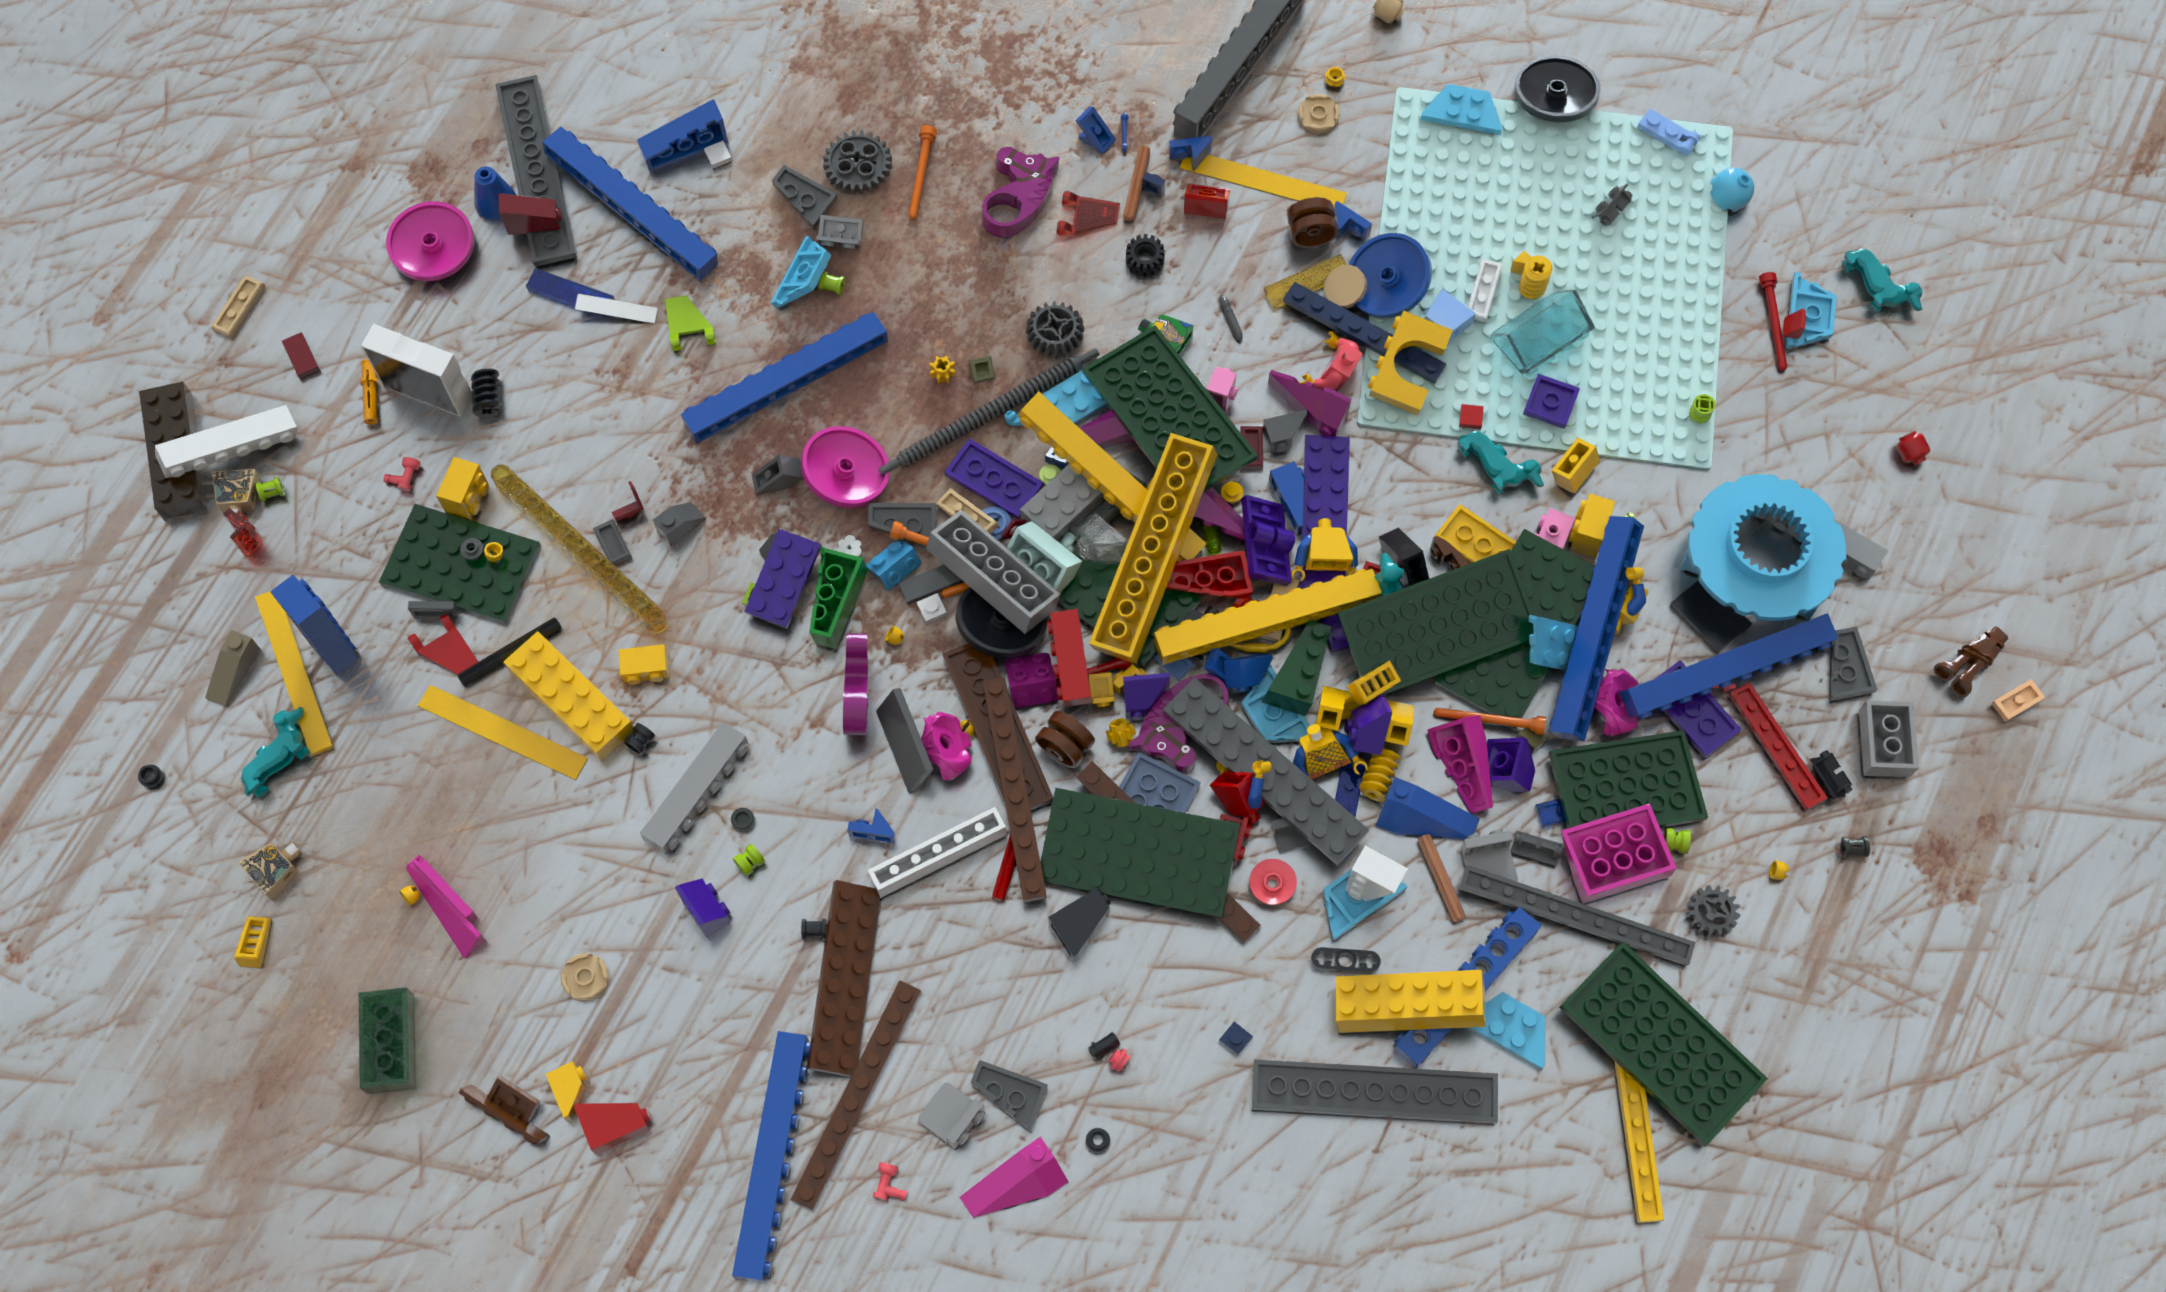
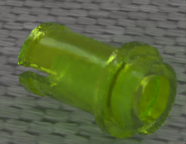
[1202,525,1223,554]

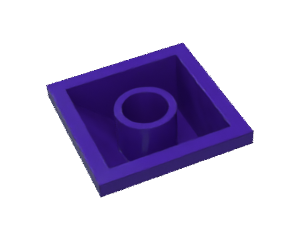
[1123,673,1170,720]
[1487,737,1536,792]

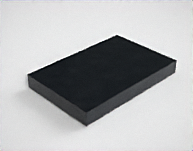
[1670,580,1752,653]

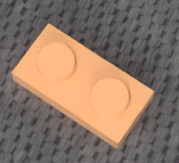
[1992,679,2045,723]

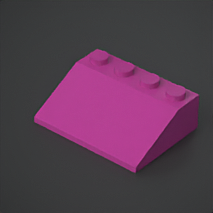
[1561,803,1677,904]

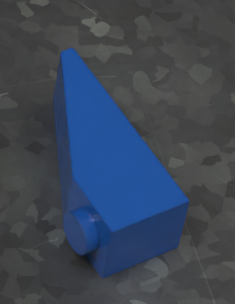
[1269,461,1305,536]

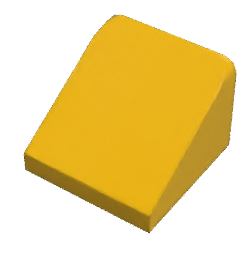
[1510,251,1531,274]

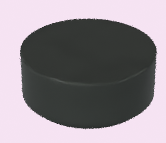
[731,808,755,832]

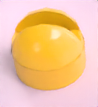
[484,542,503,562]
[884,625,904,646]
[960,720,975,739]
[1769,860,1790,880]
[399,885,420,906]

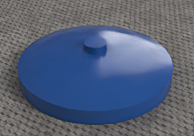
[1349,233,1432,318]

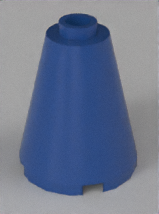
[474,166,516,221]

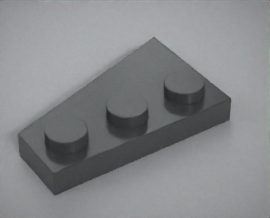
[772,165,838,229]
[868,503,936,537]
[1831,626,1878,701]
[971,1060,1048,1132]

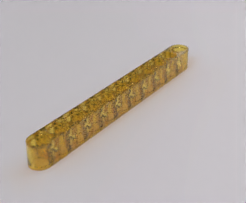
[491,464,668,634]

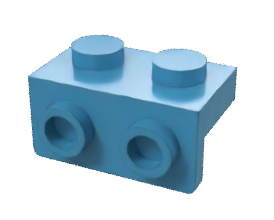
[867,539,922,591]

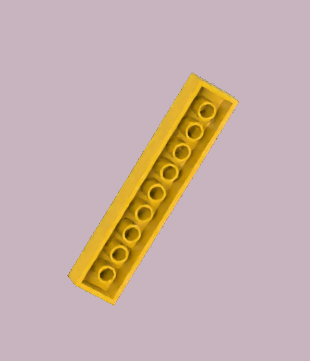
[1089,433,1218,664]

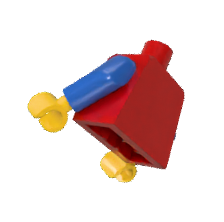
[1210,760,1271,824]

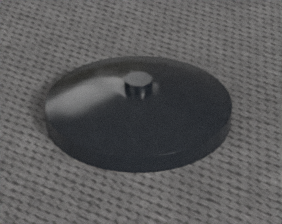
[1514,55,1600,122]
[955,587,1047,658]

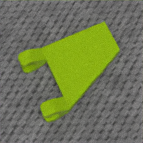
[665,295,716,351]

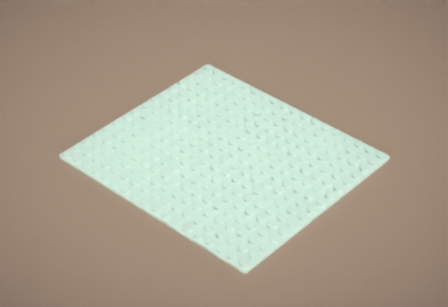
[1357,87,1733,470]

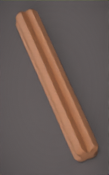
[1123,146,1150,222]
[1418,834,1466,922]

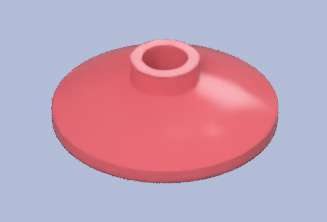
[1249,859,1297,905]

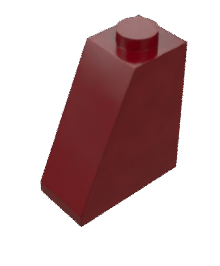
[498,194,563,235]

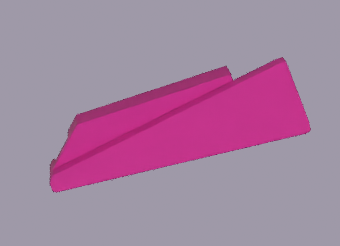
[406,855,486,958]

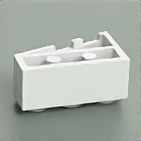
[1345,845,1408,901]

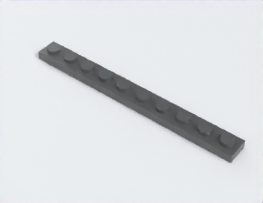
[1458,865,1695,966]

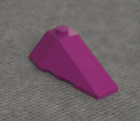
[1268,370,1352,437]
[1080,410,1134,448]
[1194,488,1245,540]

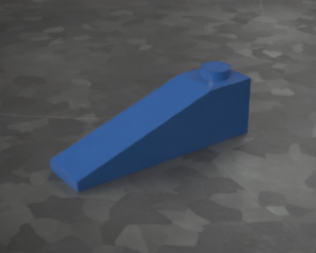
[1375,777,1480,840]

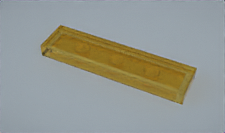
[1264,254,1347,308]

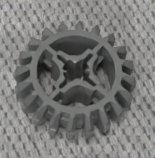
[1026,301,1085,359]

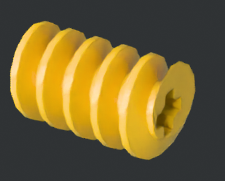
[1519,255,1552,299]
[1359,749,1401,802]

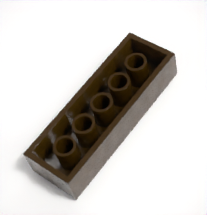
[139,382,208,520]

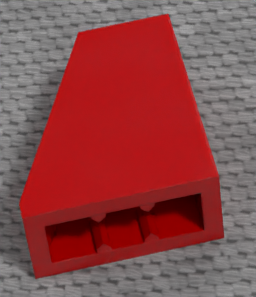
[574,1103,651,1155]

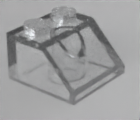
[1077,513,1128,564]

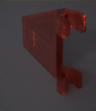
[1056,191,1120,235]

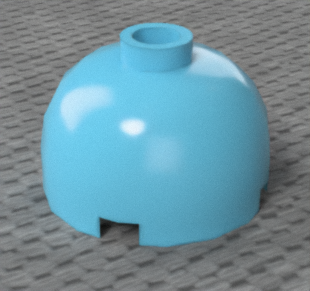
[1710,167,1755,212]

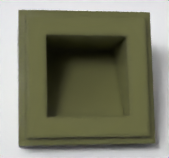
[969,356,995,382]
[1516,728,1549,754]

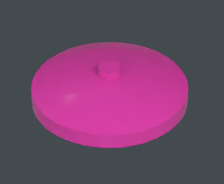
[386,201,475,281]
[800,426,890,508]

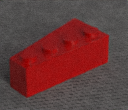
[1047,609,1092,707]

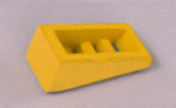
[1347,661,1401,705]
[234,916,272,968]

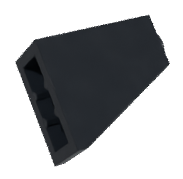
[1379,527,1429,587]
[1048,888,1111,963]

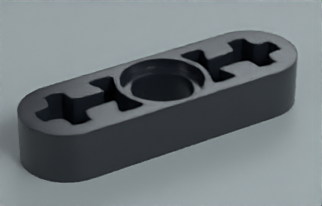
[1310,947,1381,975]

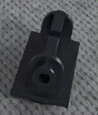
[1809,750,1853,799]

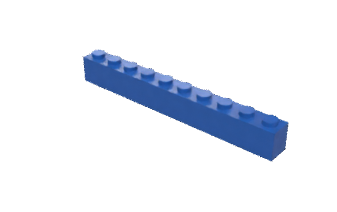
[542,126,718,281]
[681,311,888,444]
[1549,516,1644,742]
[1619,613,1838,720]
[732,1031,810,1283]

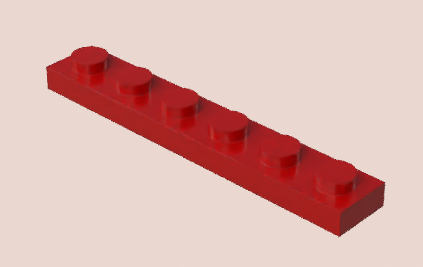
[1729,682,1827,811]

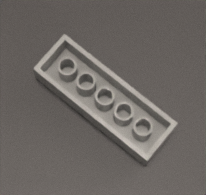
[926,510,1061,634]

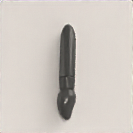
[1219,294,1243,340]

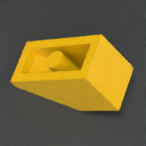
[545,1061,587,1122]

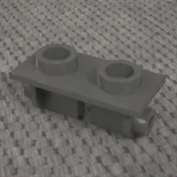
[1591,184,1632,226]
[1511,831,1562,866]

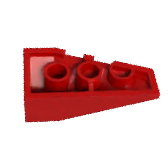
[1166,550,1253,597]

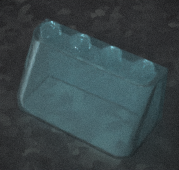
[1490,290,1595,375]

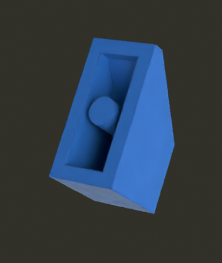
[1224,654,1273,692]

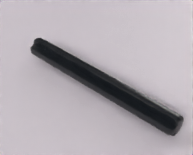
[457,617,561,685]

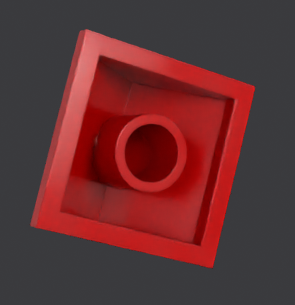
[1184,183,1230,219]

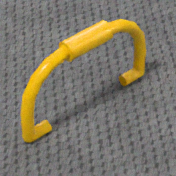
[1221,611,1292,652]

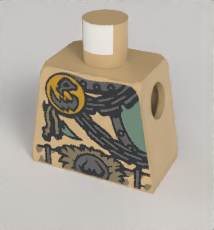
[212,469,262,523]
[238,842,301,900]

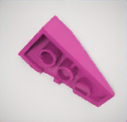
[1427,715,1493,813]
[959,1136,1069,1218]

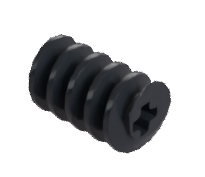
[471,368,501,418]

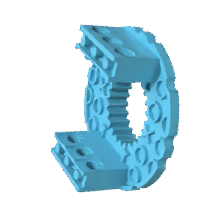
[1680,474,1846,621]

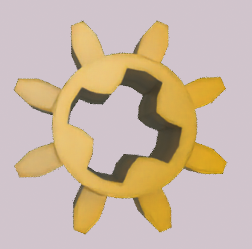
[929,356,956,384]
[1106,718,1136,747]

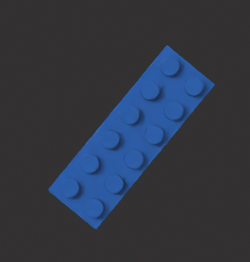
[270,574,359,675]

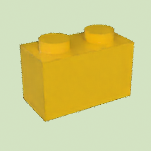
[1551,438,1600,494]
[618,644,670,685]

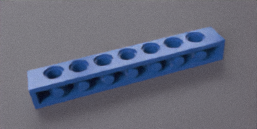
[1394,907,1542,1069]

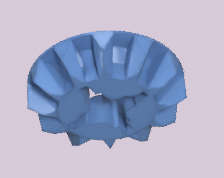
[982,507,1011,541]

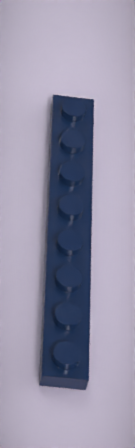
[1283,282,1447,384]

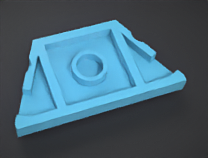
[1420,84,1502,135]
[771,236,831,308]
[1785,272,1837,349]
[1529,615,1579,670]
[1241,665,1310,743]
[1323,869,1408,941]
[1468,992,1546,1071]

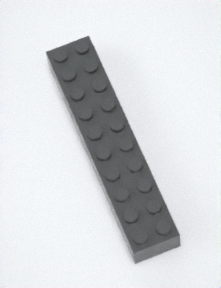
[1173,0,1303,139]

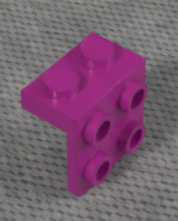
[1005,653,1058,708]

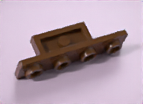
[458,1076,549,1144]

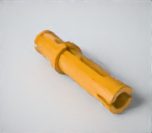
[360,359,378,425]

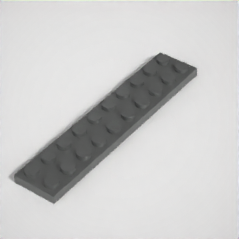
[495,75,577,267]
[1163,677,1369,866]
[1252,1059,1498,1124]

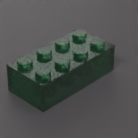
[358,987,416,1094]

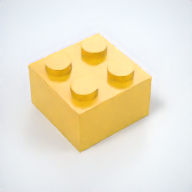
[436,457,489,521]
[1568,493,1616,559]

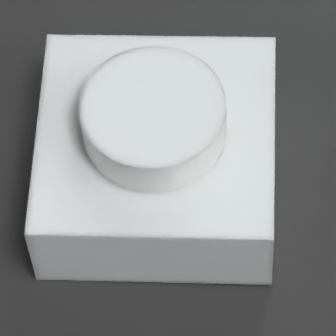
[917,593,947,624]

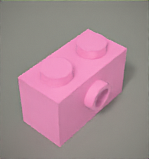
[1206,367,1238,414]
[1534,508,1575,549]

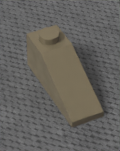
[205,630,260,707]

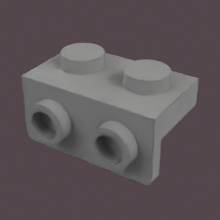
[816,215,864,249]

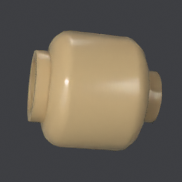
[1373,0,1405,24]

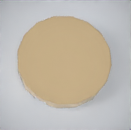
[1297,94,1340,134]
[1324,265,1367,308]
[560,953,610,1002]

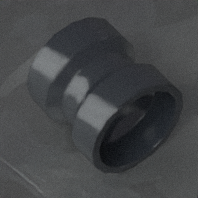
[623,723,656,755]

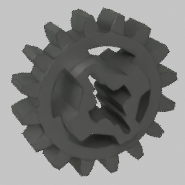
[1687,885,1741,937]

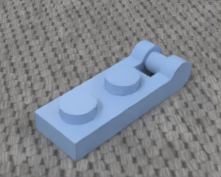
[1637,109,1700,156]

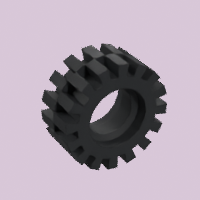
[1126,234,1165,277]

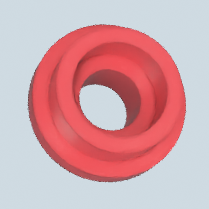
[1108,1048,1130,1072]

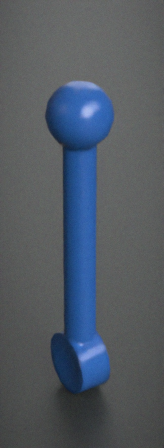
[1120,113,1129,152]

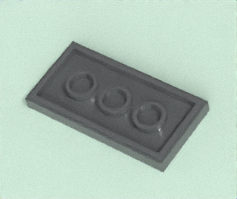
[876,688,933,792]

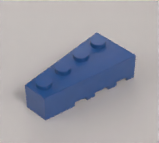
[637,99,728,171]

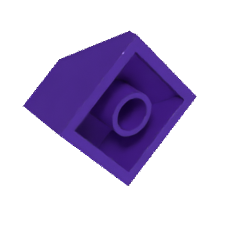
[1344,694,1392,755]
[675,878,731,938]

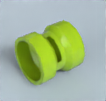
[1689,394,1716,424]
[1663,828,1691,854]
[732,843,765,876]

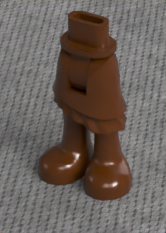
[1934,626,2008,697]

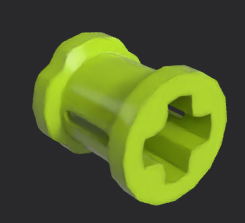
[818,271,846,296]
[256,477,285,502]

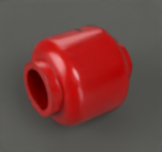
[1896,431,1931,465]

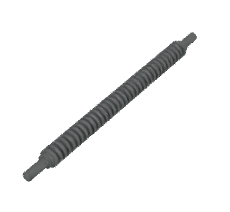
[878,348,1100,476]

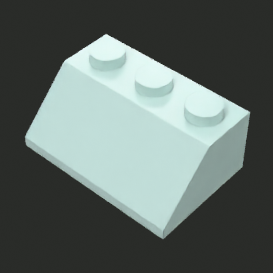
[1007,521,1082,593]

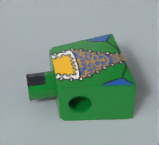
[1138,314,1194,355]

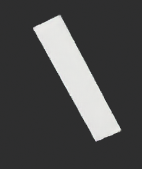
[575,294,658,324]

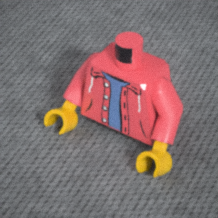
[1299,332,1363,391]

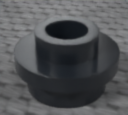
[138,765,163,788]
[1086,1128,1110,1153]

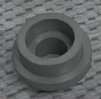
[460,538,484,560]

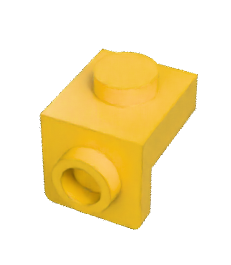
[1113,664,1147,696]
[1088,671,1115,707]

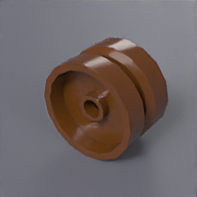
[1287,197,1338,248]
[1035,711,1095,768]

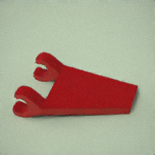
[408,614,478,675]

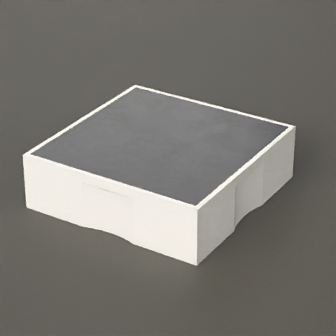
[361,324,472,417]

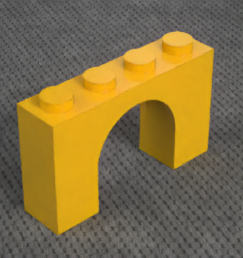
[1367,311,1453,415]
[1316,686,1414,746]

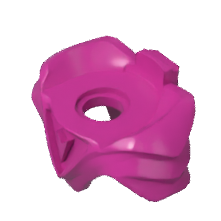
[1594,668,1638,737]
[921,711,972,781]

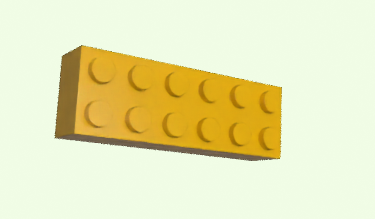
[504,631,633,762]
[1336,970,1486,1033]

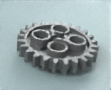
[823,130,892,195]

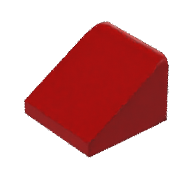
[1783,309,1806,339]

